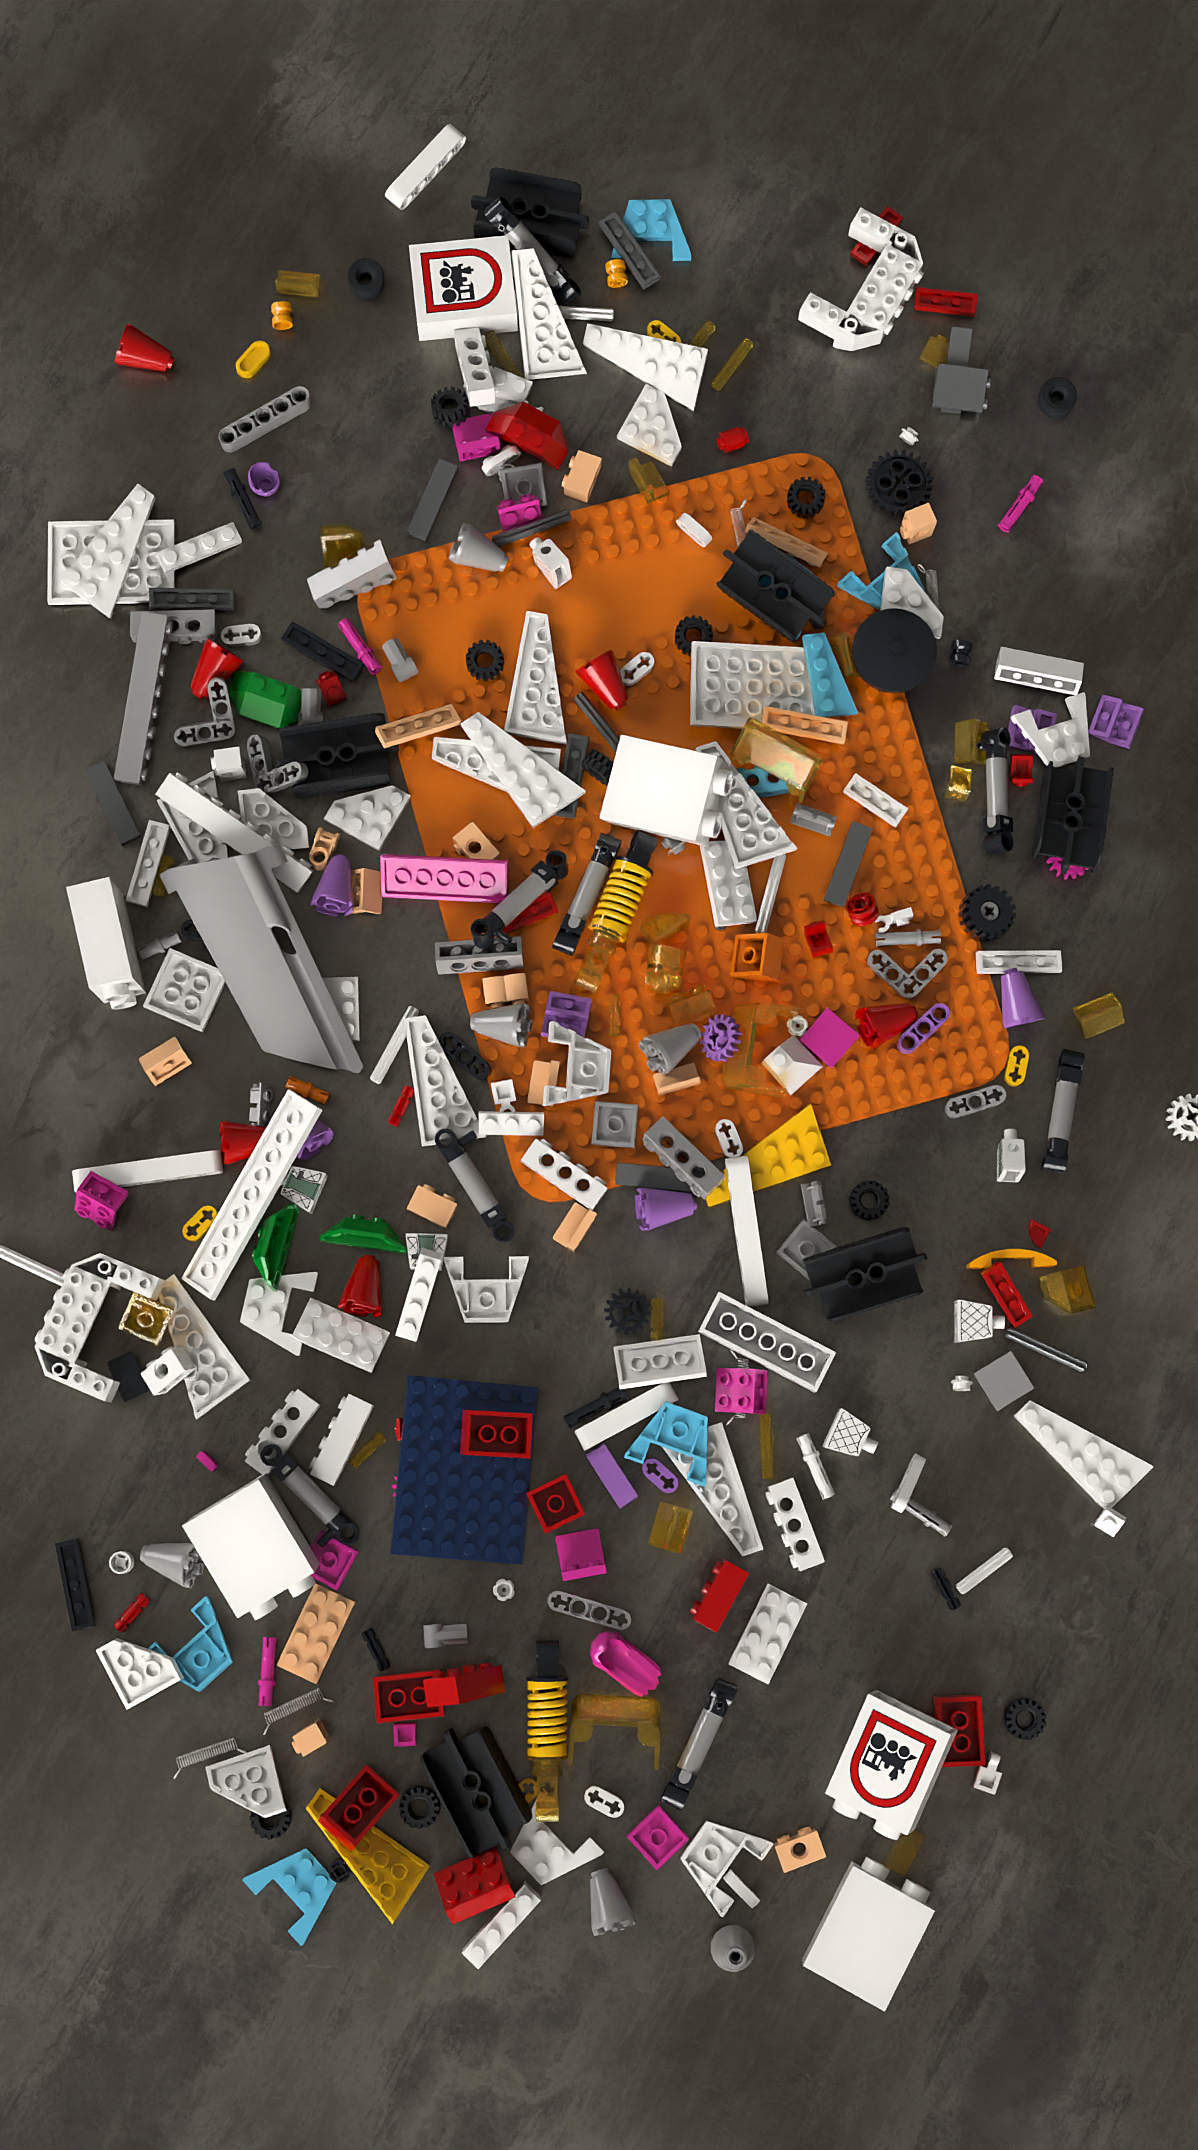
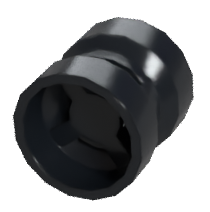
[949,640,973,667]
[329,1857,352,1883]

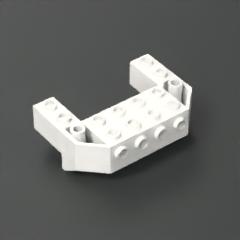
[798,208,924,351]
[35,1253,165,1403]

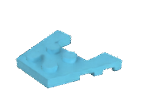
[611,199,691,261]
[837,532,925,611]
[624,1401,708,1486]
[148,1596,234,1692]
[242,1847,336,1946]

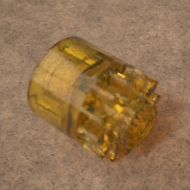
[644,945,686,994]

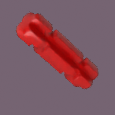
[388,1085,414,1127]
[114,1593,150,1633]

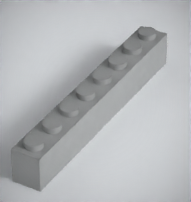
[114,611,173,786]

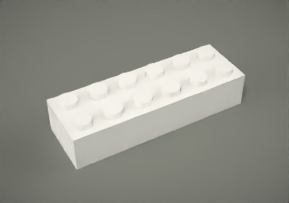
[698,1292,836,1392]

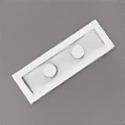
[843,773,908,828]
[478,1111,544,1136]

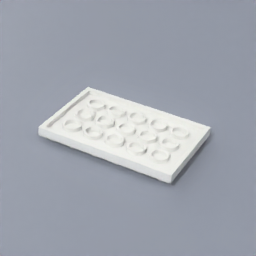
[47,519,175,605]
[690,641,815,730]

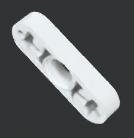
[891,1454,926,1513]

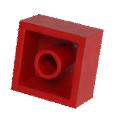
[526,1474,585,1534]

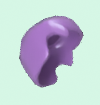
[248,462,280,496]

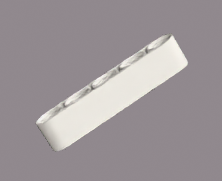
[385,124,466,210]
[574,1382,679,1451]

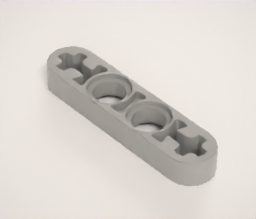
[548,1590,631,1630]

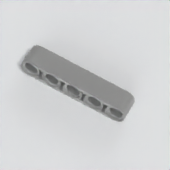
[219,386,311,453]

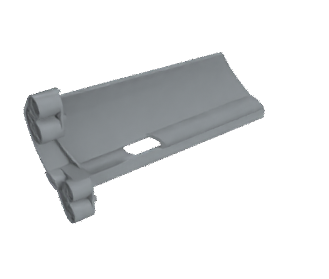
[159,842,363,1073]

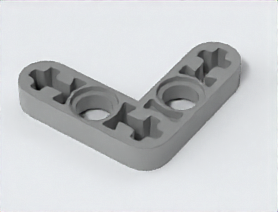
[174,677,235,746]
[247,735,308,795]
[867,949,948,1000]

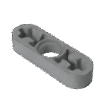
[945,1085,1006,1119]

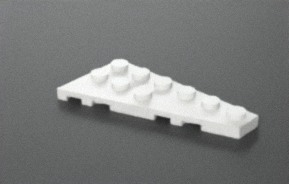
[60,484,156,619]
[461,712,586,828]
[432,737,561,793]
[157,771,228,863]
[159,1274,251,1420]
[1014,1401,1154,1510]

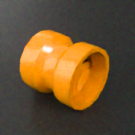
[605,259,628,288]
[271,301,293,330]

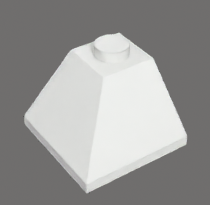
[762,1036,823,1095]

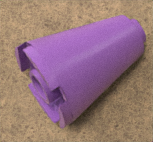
[311,854,354,916]
[1001,968,1045,1029]
[297,1119,334,1160]
[635,1187,697,1231]

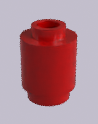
[716,427,749,453]

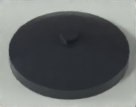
[852,608,937,694]

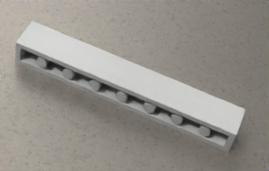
[155,772,314,893]

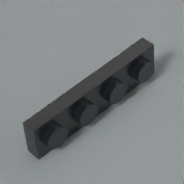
[281,621,364,683]
[55,1538,95,1632]

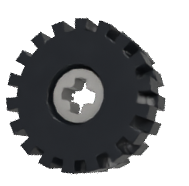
[958,884,1016,941]

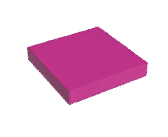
[799,1008,860,1069]
[311,1530,359,1591]
[626,1805,690,1870]

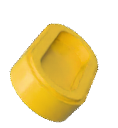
[236,341,271,378]

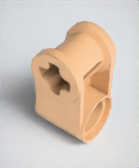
[309,827,340,871]

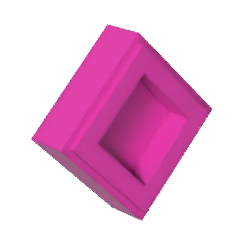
[196,1451,220,1472]
[393,1722,417,1747]

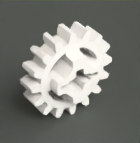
[1166,1094,1198,1141]

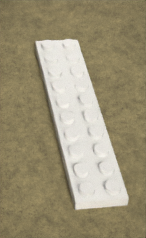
[181,1089,322,1300]

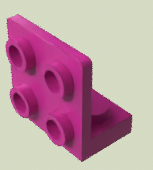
[452,413,500,462]
[496,493,542,531]
[75,1171,128,1231]
[715,1368,768,1414]
[555,1528,607,1581]

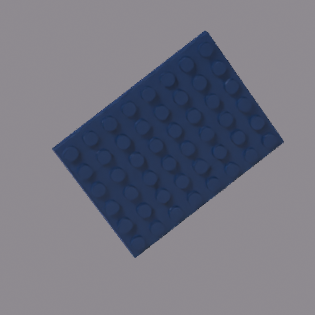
[390,1375,538,1565]

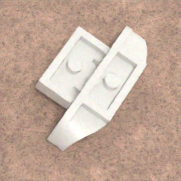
[463,367,543,415]

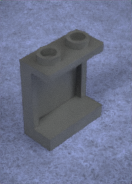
[931,363,991,414]

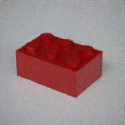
[460,1410,533,1458]
[690,1559,749,1633]
[423,1662,505,1707]
[373,1669,445,1723]
[933,1694,986,1767]
[318,1765,400,1852]
[433,1847,515,1924]

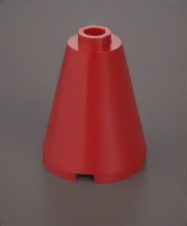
[114,324,175,372]
[190,638,243,699]
[575,649,629,711]
[855,1003,918,1049]
[220,1121,267,1164]
[338,1255,382,1317]

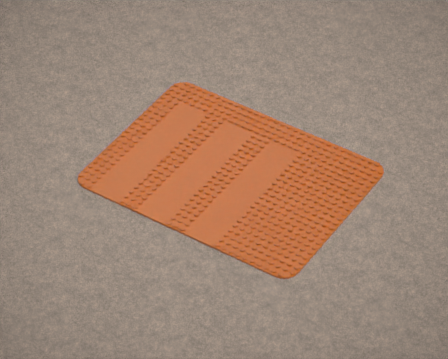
[357,453,1010,1202]

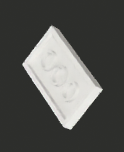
[700,840,757,927]
[292,1298,390,1373]
[613,1334,707,1389]
[728,1583,807,1684]

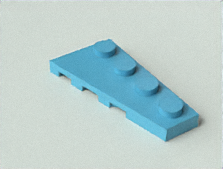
[802,633,858,718]

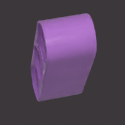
[897,1003,950,1054]
[585,1443,638,1508]

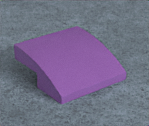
[1088,694,1144,749]
[1008,705,1057,754]
[541,991,592,1037]

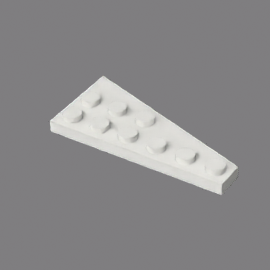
[512,249,587,380]
[583,323,708,412]
[504,611,566,745]
[695,741,797,869]
[404,1015,486,1147]
[662,1422,763,1556]

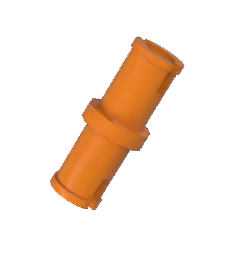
[285,1075,330,1105]

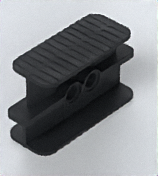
[471,167,589,258]
[716,529,835,643]
[276,713,399,799]
[1032,756,1114,874]
[803,1227,927,1322]
[420,1726,533,1859]

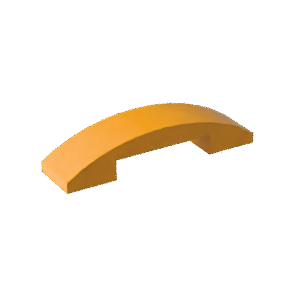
[966,1249,1057,1269]

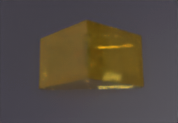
[944,766,972,802]

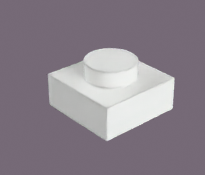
[1094,1506,1126,1537]

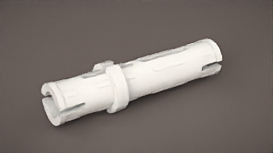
[796,1433,835,1500]

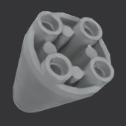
[448,523,509,572]
[470,1004,533,1047]
[639,1023,701,1075]
[140,1543,204,1588]
[590,1868,636,1937]
[711,1924,755,1972]

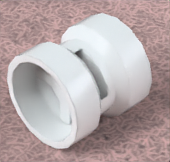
[109,1551,135,1574]

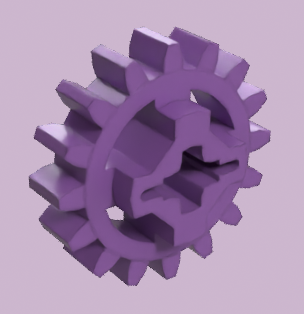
[700,1014,742,1062]

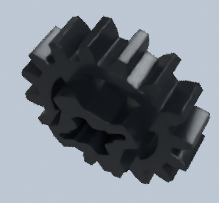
[604,1288,651,1336]

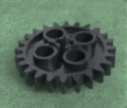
[865,450,933,517]

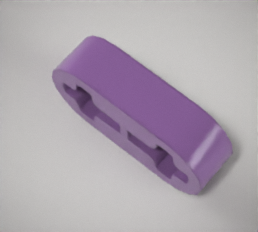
[642,1458,678,1493]

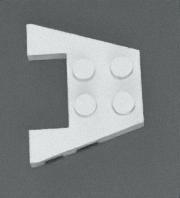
[1011,692,1090,767]
[543,1021,611,1106]
[444,1256,529,1323]
[240,1272,319,1356]
[510,1787,604,1885]
[680,1820,773,1917]

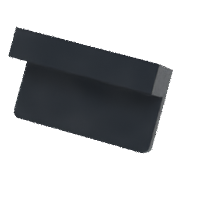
[107,1352,149,1404]

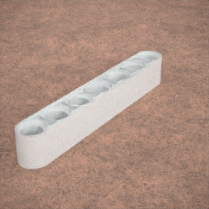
[72,1150,223,1193]
[725,1156,768,1307]

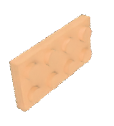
[277,1583,355,1684]

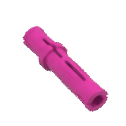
[998,475,1044,533]
[338,618,383,675]
[258,1637,277,1706]

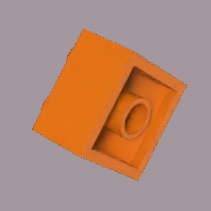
[730,933,784,981]

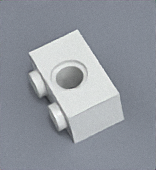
[211,747,247,782]
[141,1346,196,1395]

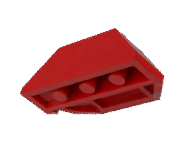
[485,401,568,470]

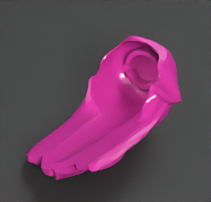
[590,1631,661,1697]

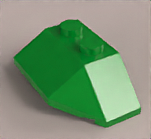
[228,671,301,729]
[252,1203,300,1292]
[320,1214,408,1254]

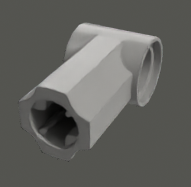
[382,638,418,683]
[298,688,323,726]
[423,1624,468,1648]

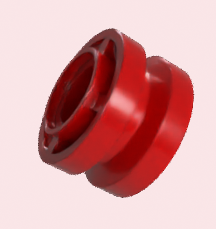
[846,892,879,926]

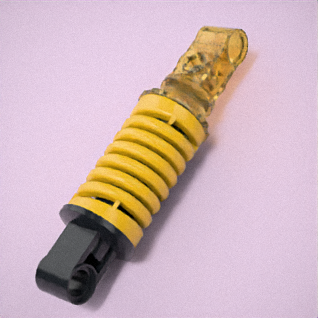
[574,830,658,993]
[526,1640,569,1822]

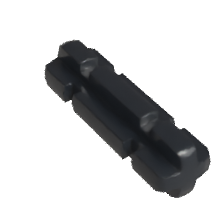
[931,1568,961,1610]
[362,1628,390,1671]

